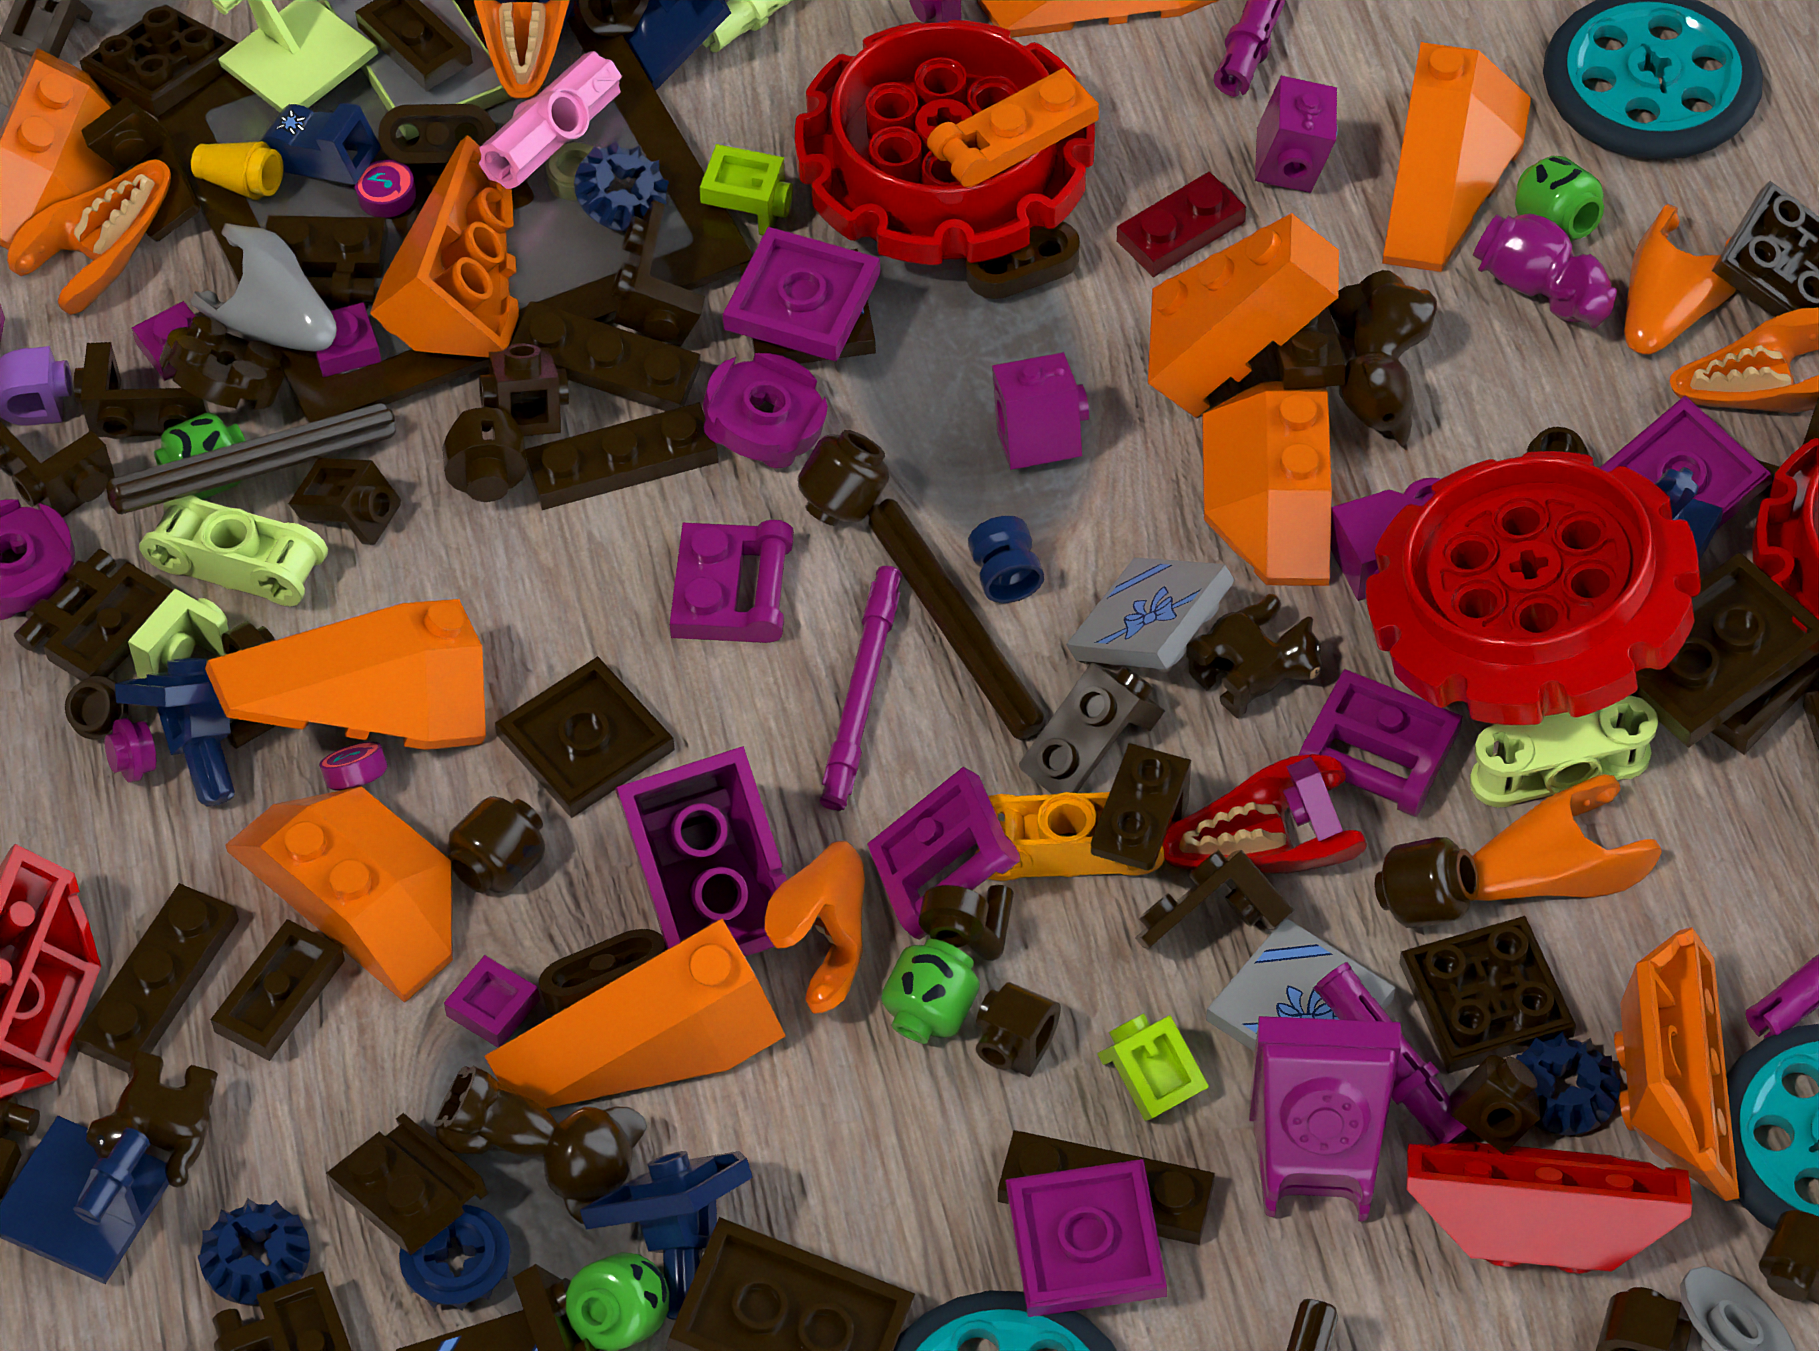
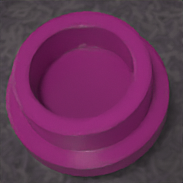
[105,718,157,783]

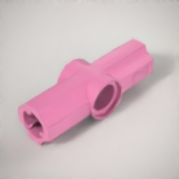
[478,51,622,189]

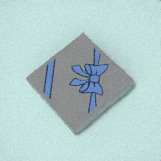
[1066,558,1235,670]
[1206,918,1395,1052]

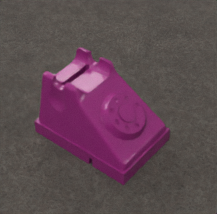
[615,746,805,957]
[1249,1016,1401,1222]

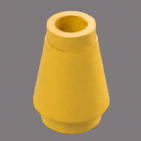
[191,141,283,200]

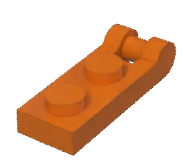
[927,67,1099,187]

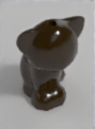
[1328,270,1437,447]
[434,1065,647,1224]

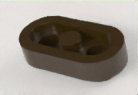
[378,104,496,165]
[966,221,1080,299]
[539,929,667,1015]

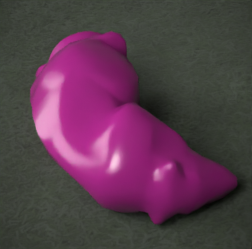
[1473,213,1617,329]

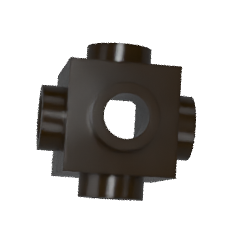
[479,343,569,437]

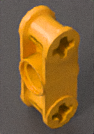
[974,792,1164,881]

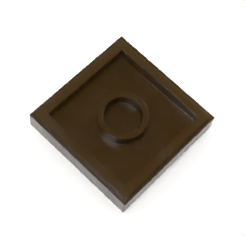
[495,656,675,818]

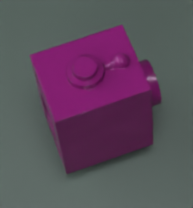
[1255,75,1338,193]
[992,352,1089,470]

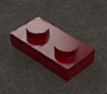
[1116,171,1246,277]

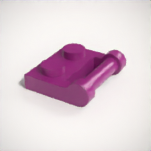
[669,519,794,643]
[1299,669,1463,817]
[867,766,1020,940]

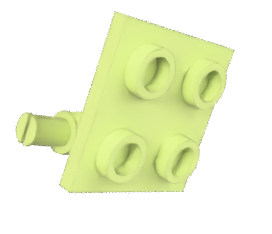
[211,0,379,113]

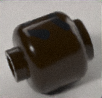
[448,796,545,894]

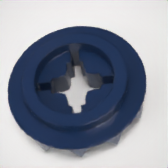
[574,141,669,231]
[1516,1031,1621,1135]
[198,1198,311,1305]
[399,1204,512,1311]

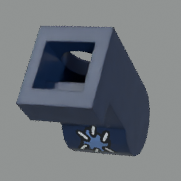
[261,103,381,185]

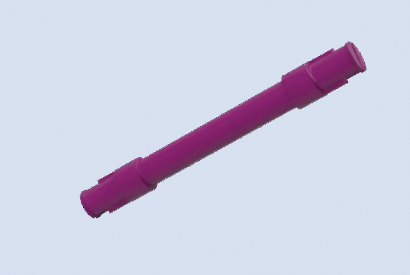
[820,566,903,811]

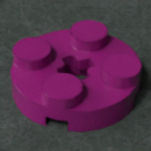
[703,353,828,468]
[0,499,75,620]

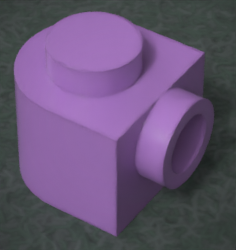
[0,346,73,426]

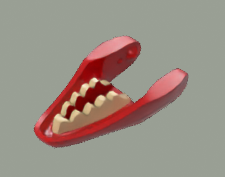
[1162,754,1367,874]

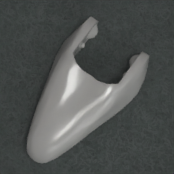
[191,223,337,351]

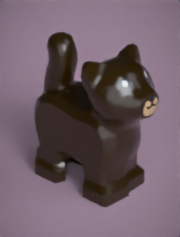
[1186,594,1322,718]
[86,1050,218,1188]

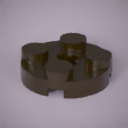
[159,316,284,410]

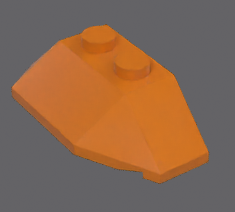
[0,48,116,250]
[1202,381,1332,586]
[225,786,453,1003]
[1614,927,1739,1201]

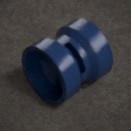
[968,516,1044,603]

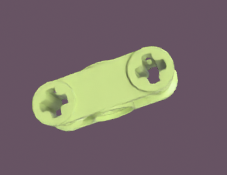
[139,495,328,606]
[1470,696,1658,808]

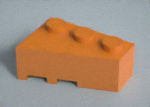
[1148,213,1339,418]

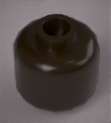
[797,430,889,526]
[1374,837,1479,928]

